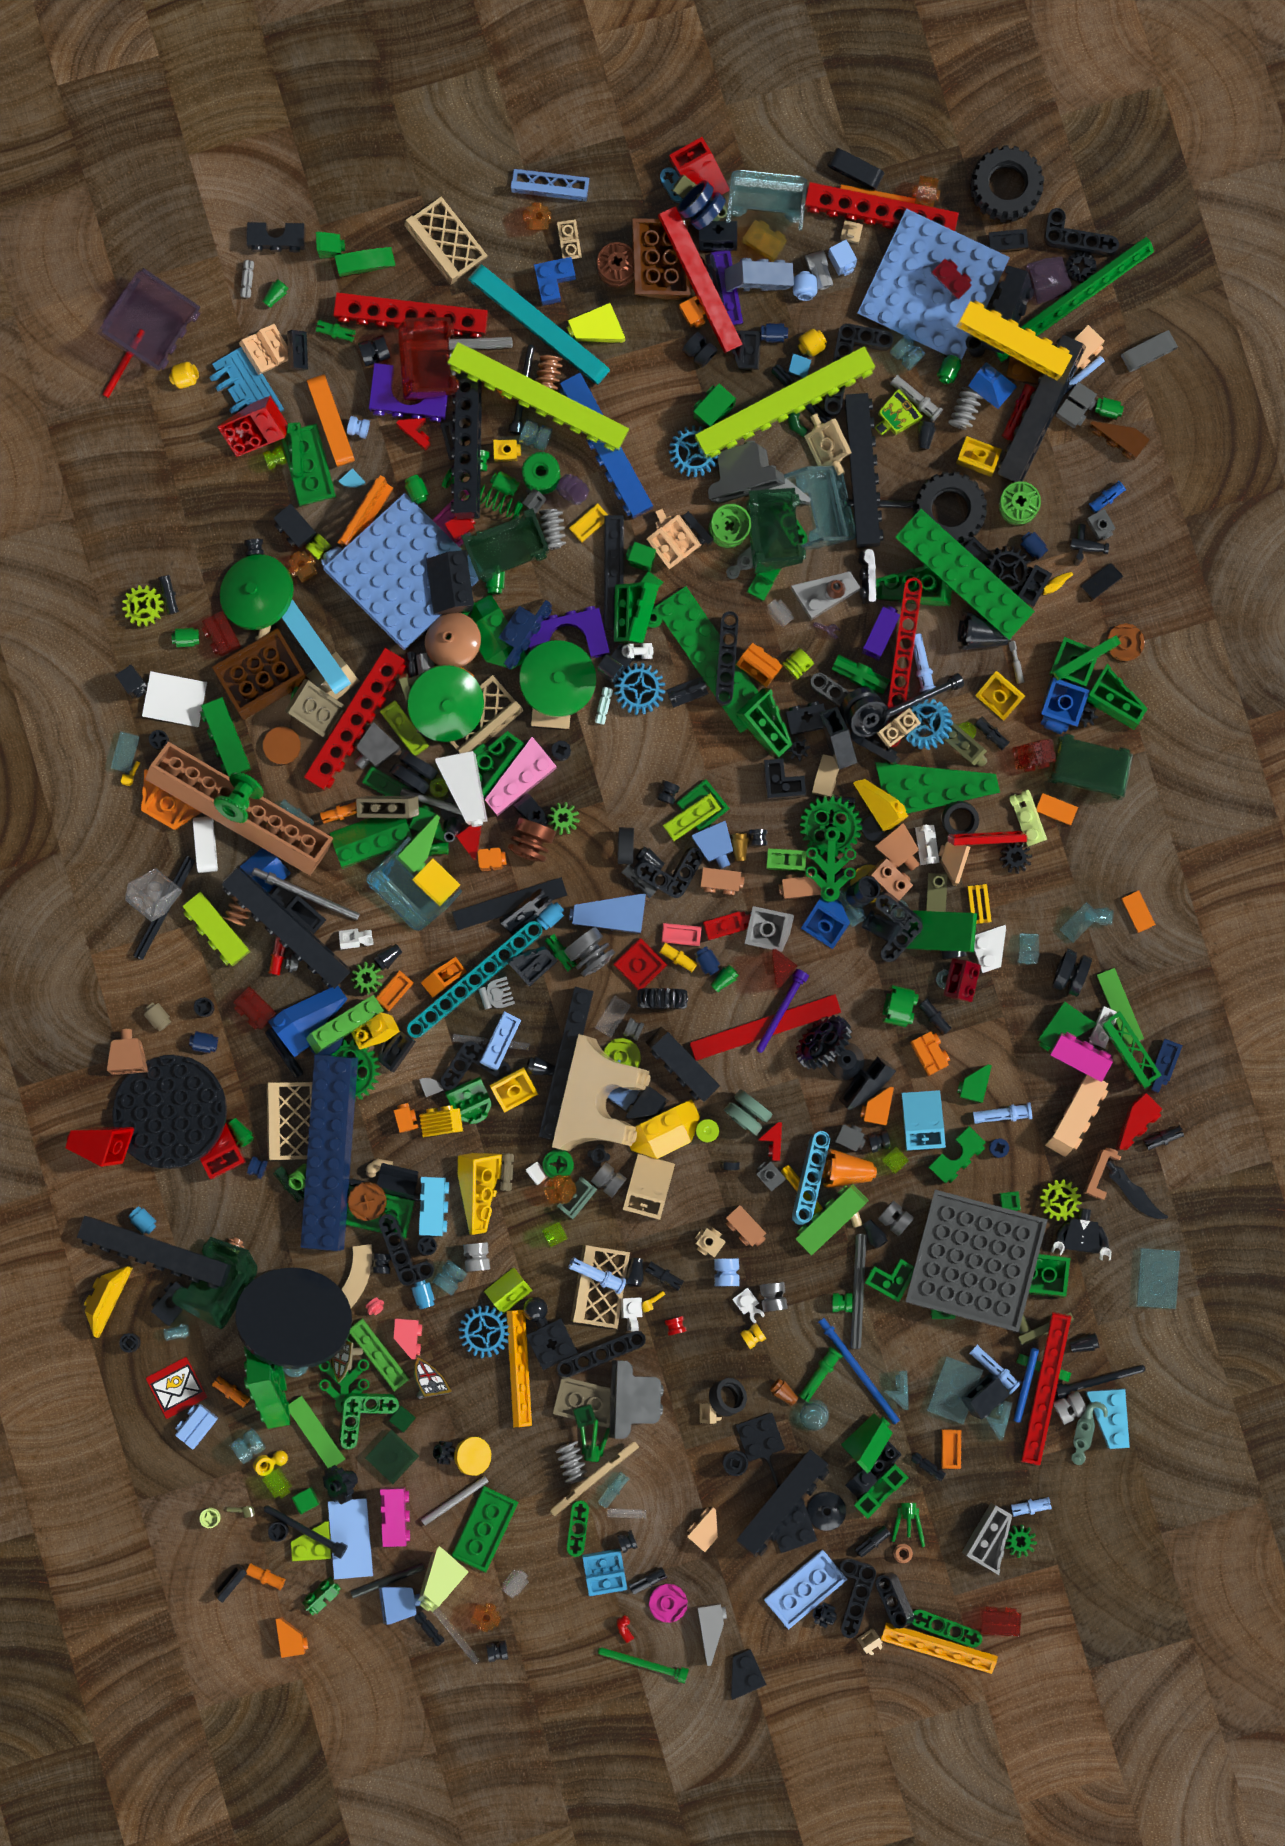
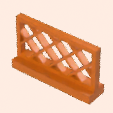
[337,475,394,548]

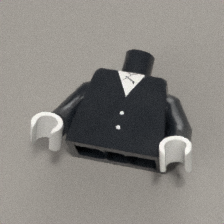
[1051,1208,1112,1261]

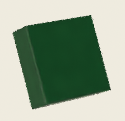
[573,1404,596,1428]
[389,1405,416,1433]

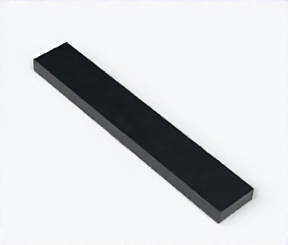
[604,515,624,630]
[452,877,568,931]

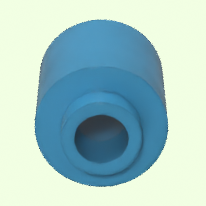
[536,902,564,930]
[128,1206,157,1235]
[411,1280,435,1309]

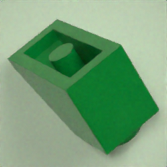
[316,232,345,259]
[409,805,446,843]
[957,1064,992,1103]

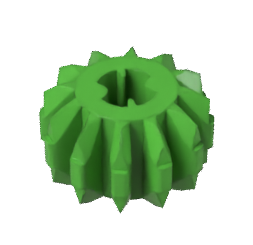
[547,802,580,835]
[351,962,384,995]

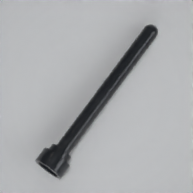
[508,345,535,435]
[884,673,964,717]
[1056,1365,1146,1400]
[263,1505,348,1559]

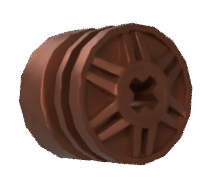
[597,242,634,288]
[508,818,556,862]

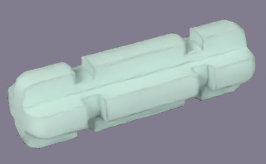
[595,687,613,724]

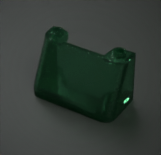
[746,488,806,573]
[461,508,550,582]
[1047,734,1133,800]
[172,1237,258,1329]

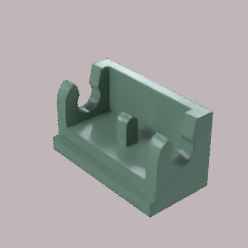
[557,1177,597,1219]

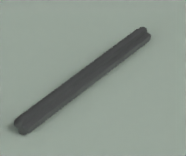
[851,1234,866,1349]

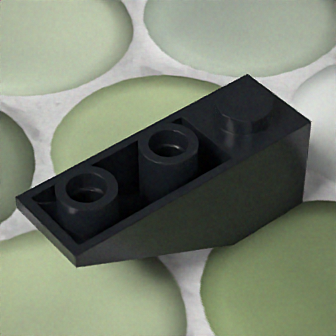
[845,1441,902,1499]

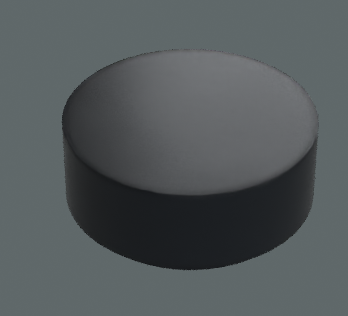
[720,1160,740,1170]

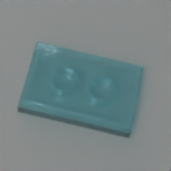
[1137,1248,1180,1309]
[927,1357,983,1425]

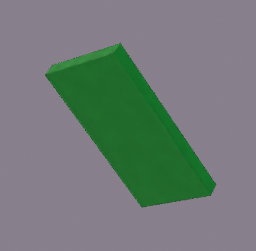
[281,423,336,507]
[905,910,977,952]
[346,1186,415,1238]
[451,1486,519,1573]

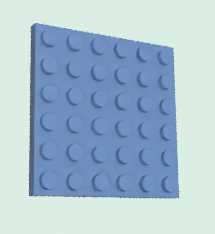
[857,209,1010,360]
[323,493,485,650]

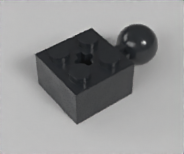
[523,1297,578,1370]

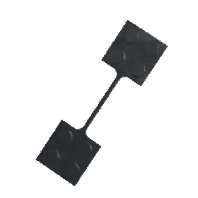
[736,1412,818,1553]

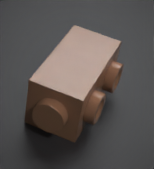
[701,867,744,895]
[779,872,821,900]
[726,1205,766,1247]

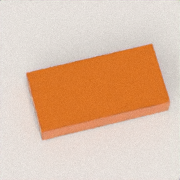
[1036,793,1078,826]
[1121,890,1156,933]
[376,970,414,1012]
[941,1429,961,1469]

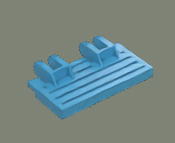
[210,347,284,414]

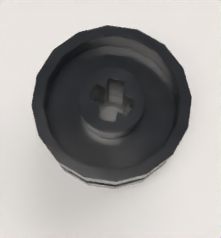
[840,687,889,737]
[389,749,439,795]
[1052,948,1093,997]

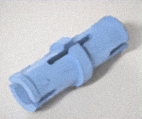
[1011,1497,1051,1517]

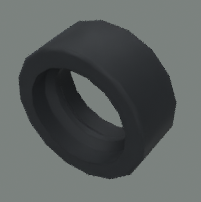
[942,801,979,834]
[618,827,634,864]
[709,1378,747,1416]

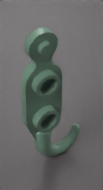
[1072,1401,1108,1465]

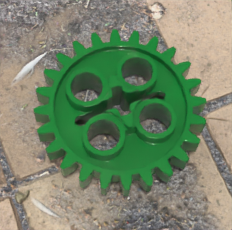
[800,794,862,857]
[331,1040,381,1102]

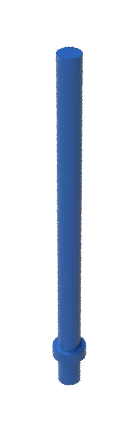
[818,1318,900,1424]

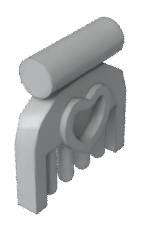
[478,977,515,1010]

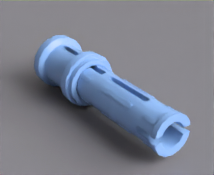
[914,634,936,693]
[973,1102,1032,1124]
[568,1257,626,1294]
[969,1344,1022,1395]

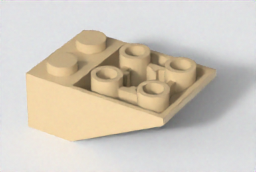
[623,1154,675,1220]

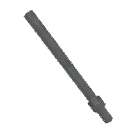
[252,867,360,921]

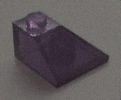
[1026,257,1073,304]

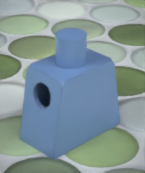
[692,821,733,870]
[378,1587,421,1625]

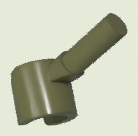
[227,1506,255,1518]

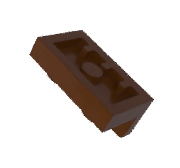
[1006,356,1042,386]

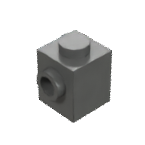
[1086,509,1116,541]
[835,1124,866,1152]
[756,1162,786,1192]

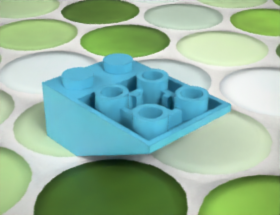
[902,1090,945,1151]

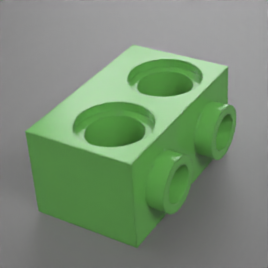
[766,848,806,872]

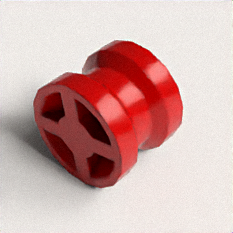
[665,1316,687,1336]

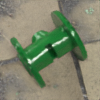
[522,452,561,495]
[214,772,264,823]

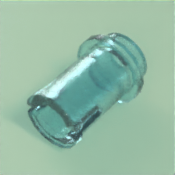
[164,1324,190,1341]

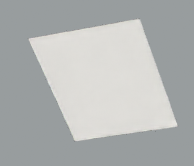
[142,672,207,727]

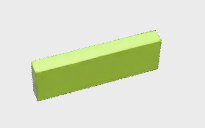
[380,700,429,756]
[663,793,721,841]

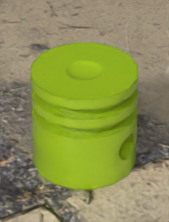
[782,647,814,680]
[696,1119,719,1143]

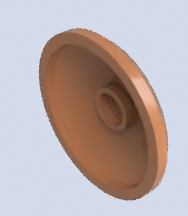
[425,613,481,667]

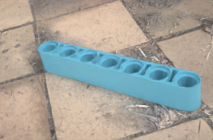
[282,600,351,694]

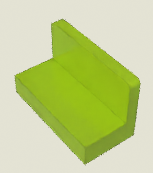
[484,1268,533,1315]

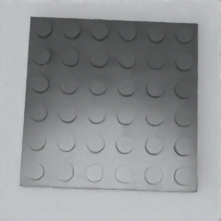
[906,1190,1047,1332]

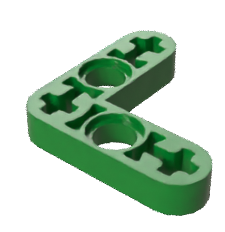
[339,1393,399,1450]

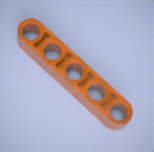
[307,374,355,467]

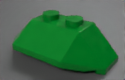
[470,594,526,670]

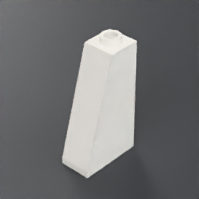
[435,751,487,827]

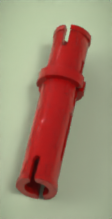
[1001,384,1036,441]

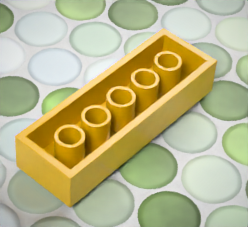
[956,301,1072,381]

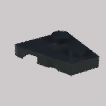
[506,946,557,987]

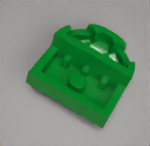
[445,1077,491,1124]

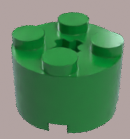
[882,985,919,1027]

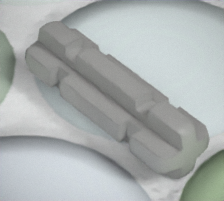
[240,260,254,298]

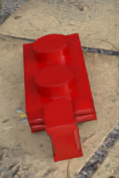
[703,911,751,941]

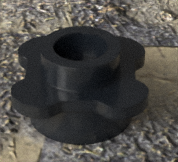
[587,1144,610,1167]

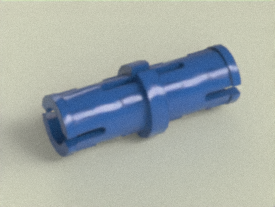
[1088,481,1126,513]

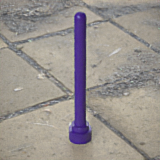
[757,969,809,1053]

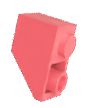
[394,1318,422,1359]

